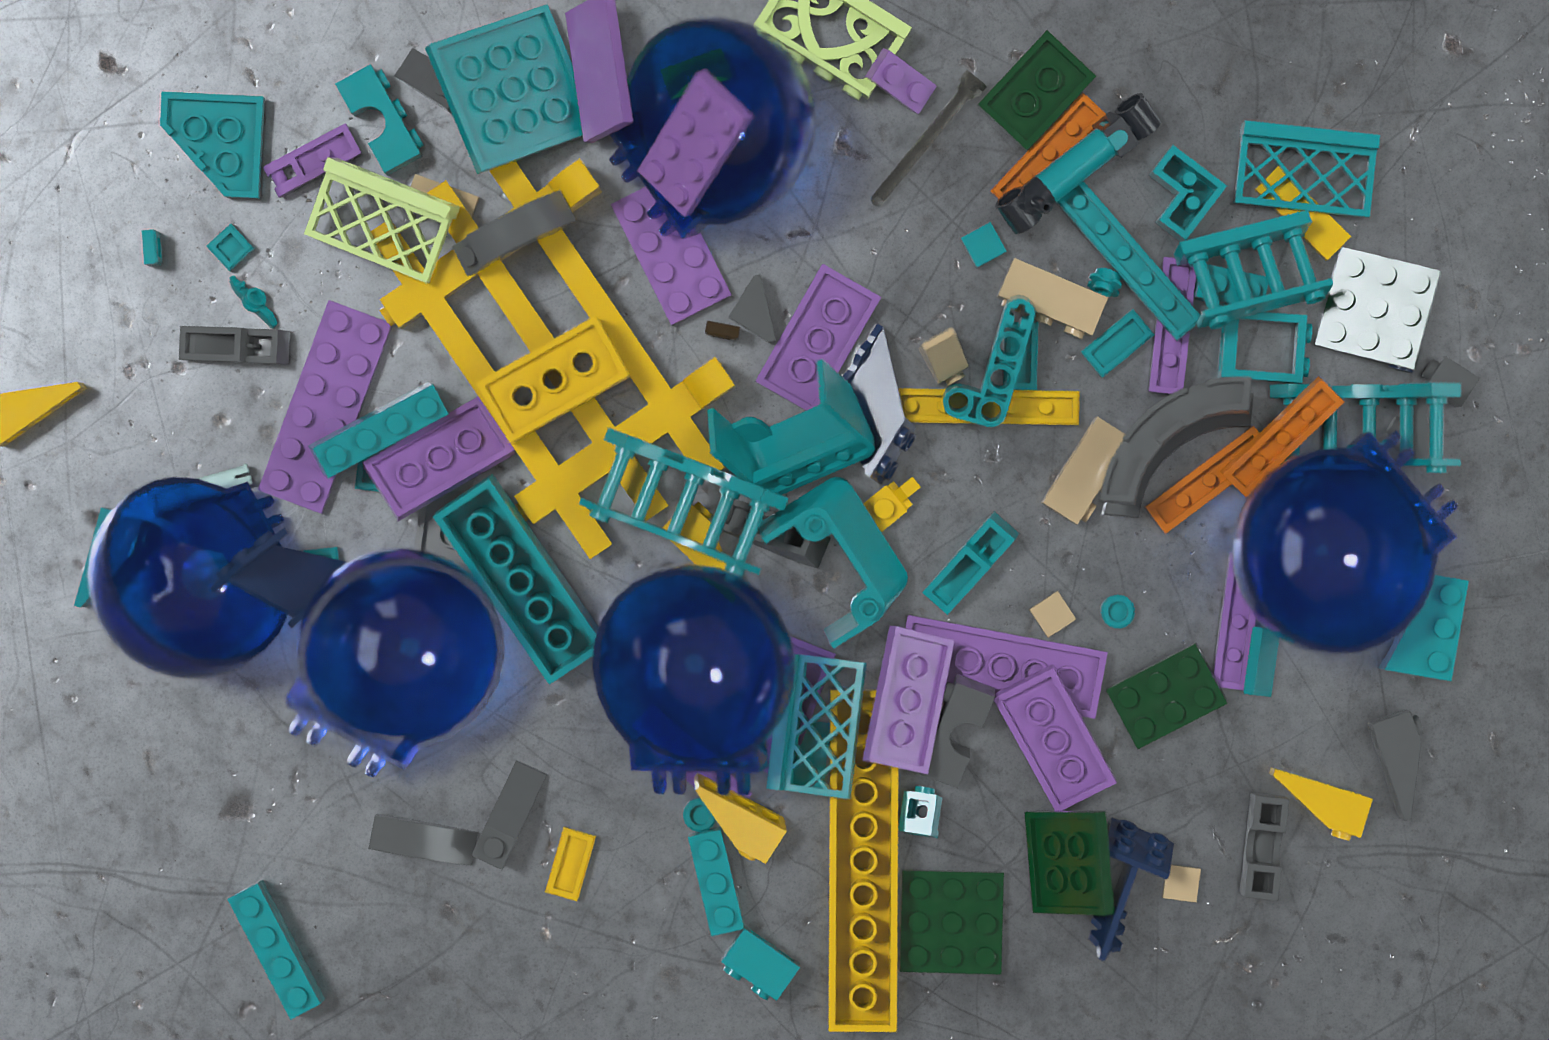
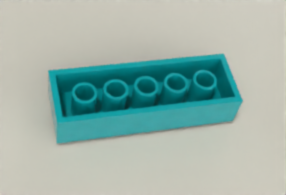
[433,473,608,685]

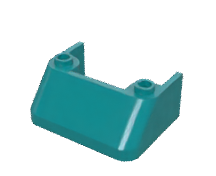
[707,359,875,495]
[758,477,908,649]

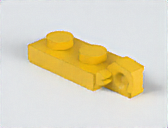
[863,477,921,532]

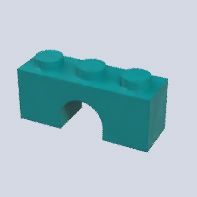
[335,64,424,176]
[688,826,745,937]

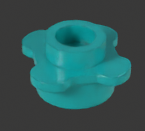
[1087,268,1122,297]

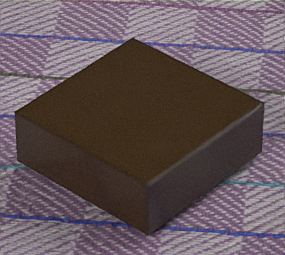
[705,321,741,341]

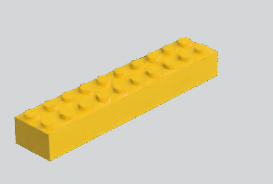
[828,688,898,1032]

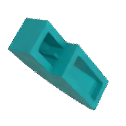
[922,511,1019,615]

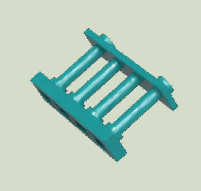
[1174,210,1334,329]

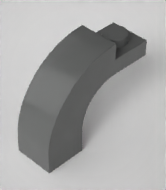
[452,190,576,277]

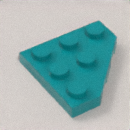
[160,91,265,199]

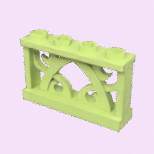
[753,0,912,101]

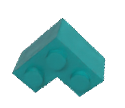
[1149,145,1227,242]

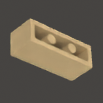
[997,258,1108,340]
[1041,417,1125,525]

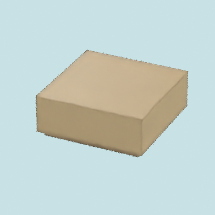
[1029,591,1076,638]
[1162,864,1201,903]

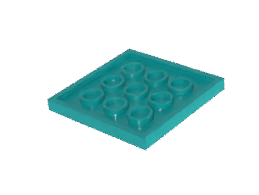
[425,4,583,174]

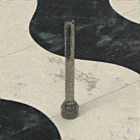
[871,70,987,206]

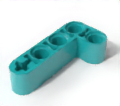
[943,295,1035,427]

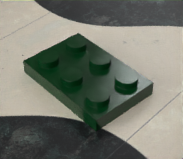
[977,30,1096,152]
[1106,642,1228,749]

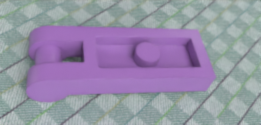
[263,123,362,198]

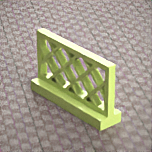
[304,157,460,283]

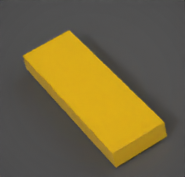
[1254,166,1351,261]

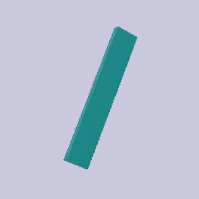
[1056,181,1200,342]

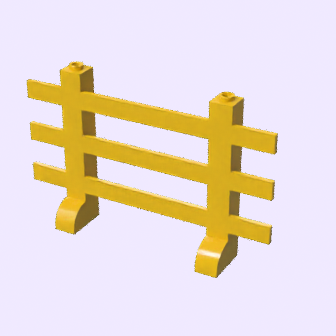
[371,159,735,559]

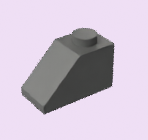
[394,48,451,114]

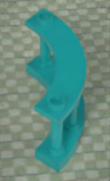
[1270,383,1461,473]
[579,427,789,576]

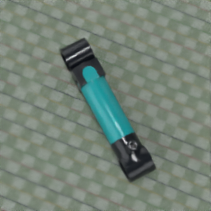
[995,93,1161,234]

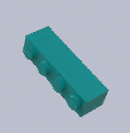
[308,382,448,478]
[227,880,325,1020]

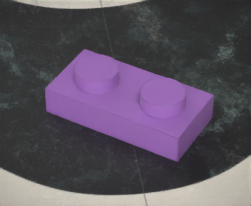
[865,48,937,114]

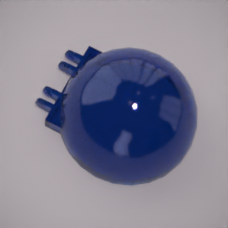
[609,17,816,239]
[1231,430,1459,655]
[88,477,288,679]
[285,547,505,778]
[592,564,796,796]

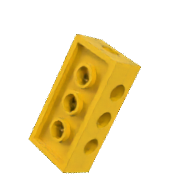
[476,315,631,444]

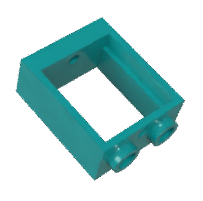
[1217,312,1312,384]

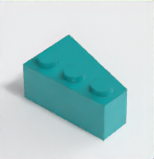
[1378,574,1469,681]

